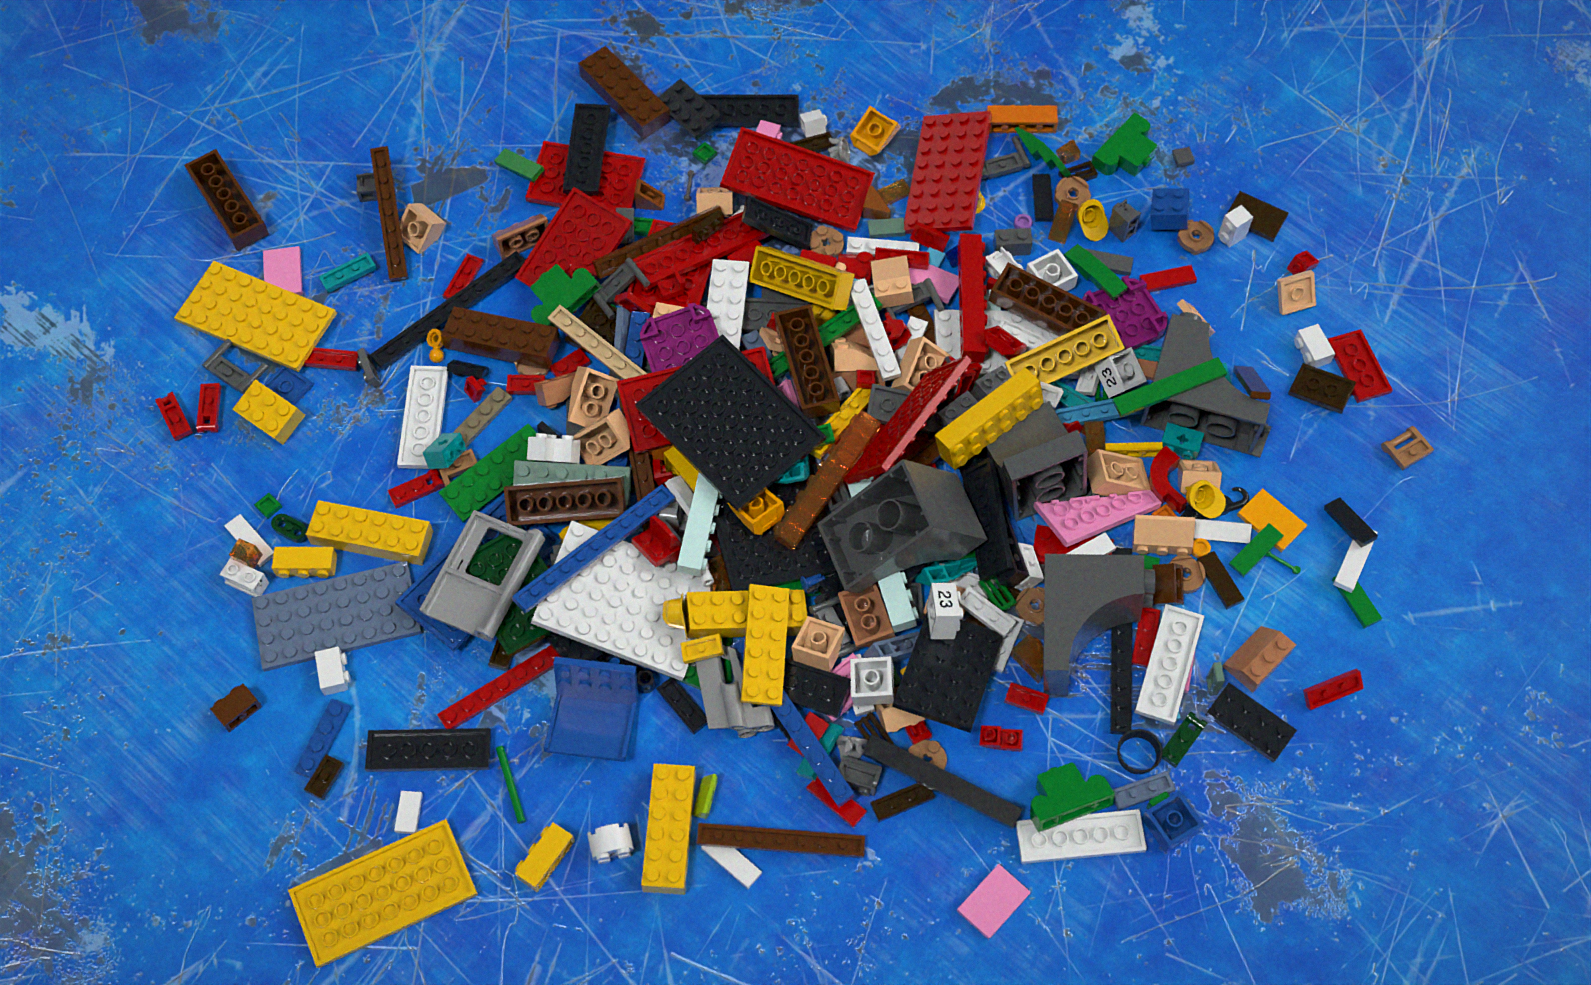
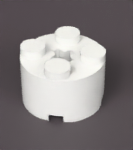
[587,823,634,864]

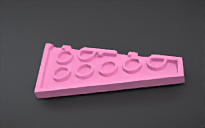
[1033,490,1162,547]

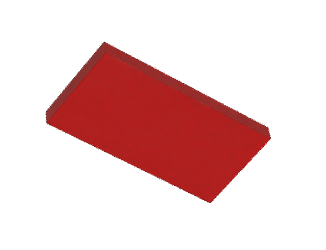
[1327,329,1393,403]

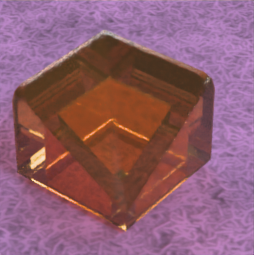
[1056,140,1081,165]

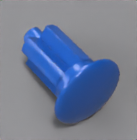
[800,573,825,593]

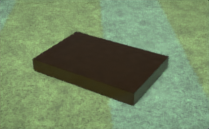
[1227,191,1289,242]
[1288,363,1356,414]

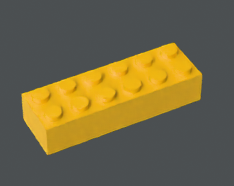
[748,246,855,310]
[1004,314,1125,384]
[935,368,1044,470]
[306,500,433,566]
[684,590,807,638]
[641,764,696,895]

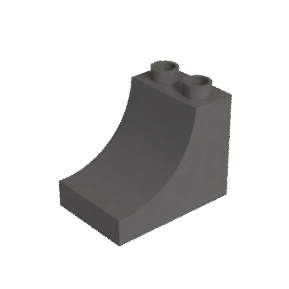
[1140,312,1270,455]
[984,401,1087,522]
[817,459,988,594]
[1044,554,1155,696]

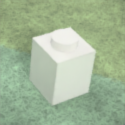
[799,109,828,138]

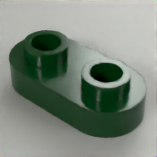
[271,514,307,543]

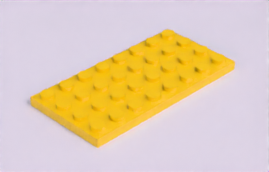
[174,261,337,372]
[288,819,478,968]

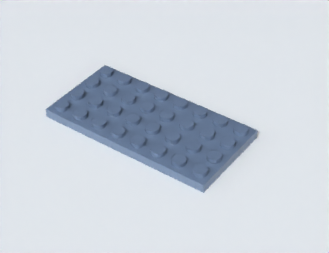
[252,561,422,672]

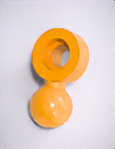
[427,329,444,363]

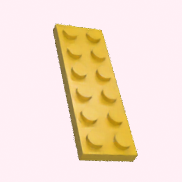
[740,584,789,707]

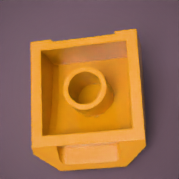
[850,106,901,156]
[727,489,785,535]

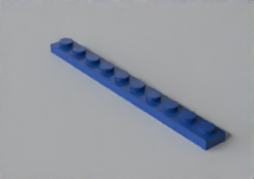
[607,311,651,466]
[512,484,675,614]
[730,636,856,807]

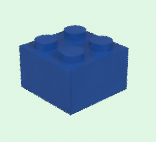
[1150,188,1190,230]
[1141,791,1204,853]

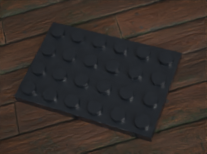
[892,613,1003,733]

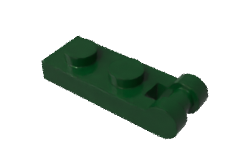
[1162,711,1208,768]

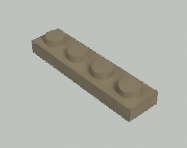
[453,386,513,448]

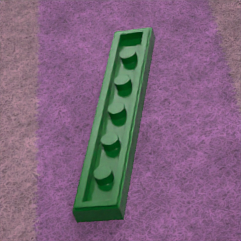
[1112,357,1227,417]

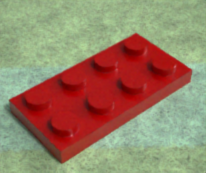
[1033,524,1114,564]

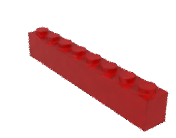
[958,233,989,363]

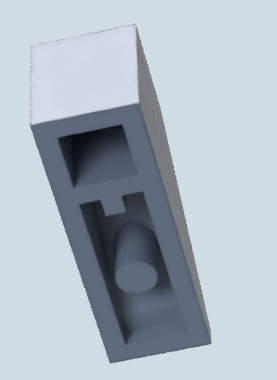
[862,631,919,665]

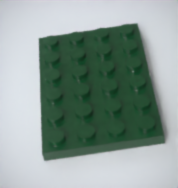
[462,525,554,658]

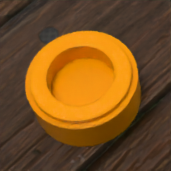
[1191,538,1211,558]

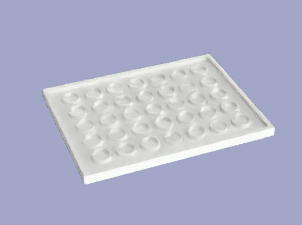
[531,520,718,681]

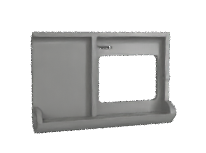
[419,510,545,641]

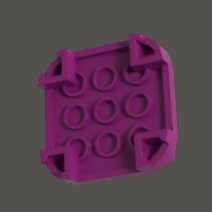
[1082,275,1168,352]
[640,303,719,373]

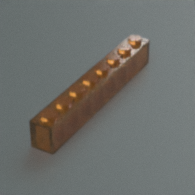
[773,410,881,551]

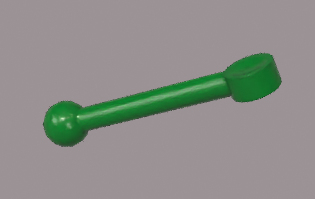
[1266,551,1301,574]

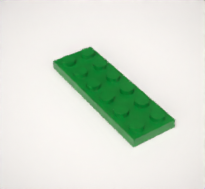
[438,423,536,523]

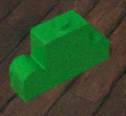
[1092,112,1157,176]
[530,264,602,327]
[1029,763,1115,833]

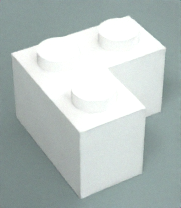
[527,433,581,463]

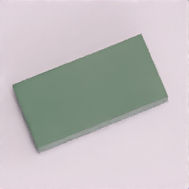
[868,218,905,238]
[1206,662,1225,696]

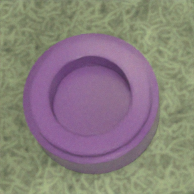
[1014,214,1032,229]

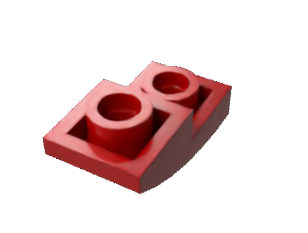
[979,725,1024,752]

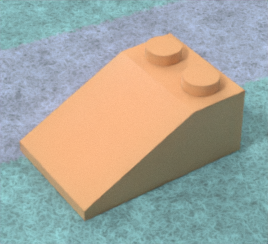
[871,255,914,308]
[830,337,878,372]
[568,366,619,427]
[1087,449,1151,496]

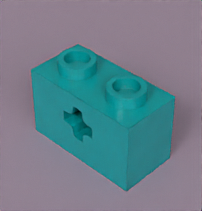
[1161,422,1204,460]
[422,433,466,469]

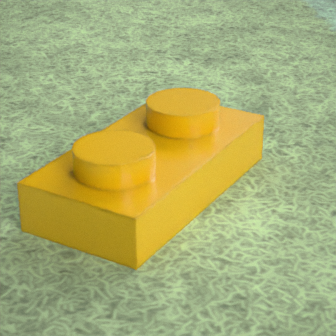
[680,634,724,664]

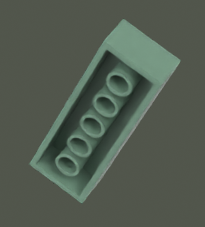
[513,460,632,506]

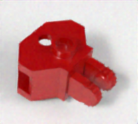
[881,312,912,352]

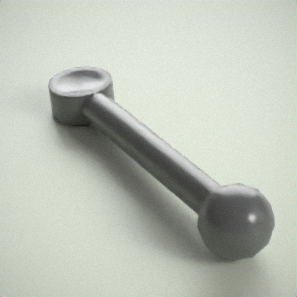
[684,170,695,201]

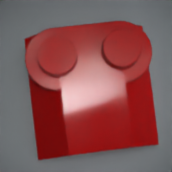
[837,252,874,286]
[984,325,1028,360]

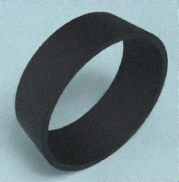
[1117,729,1163,774]

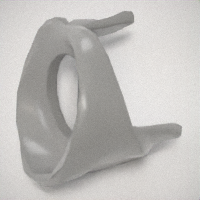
[828,136,850,163]
[837,735,868,760]

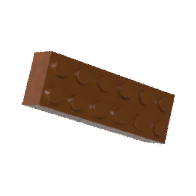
[578,46,671,140]
[184,149,269,251]
[988,262,1107,337]
[774,304,840,419]
[441,306,561,370]
[504,476,627,525]

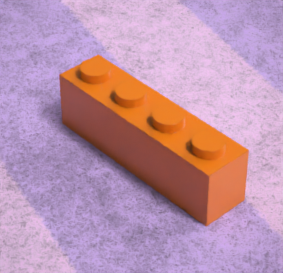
[987,105,1058,133]

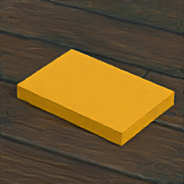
[1237,488,1307,553]

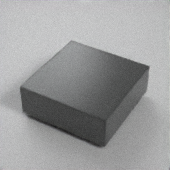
[1172,147,1195,168]

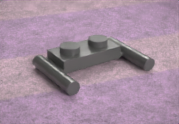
[982,136,1031,179]
[592,258,650,320]
[884,278,945,319]
[202,339,269,394]
[809,596,863,659]

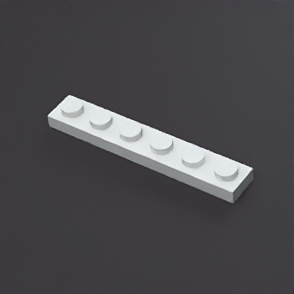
[850,278,901,382]

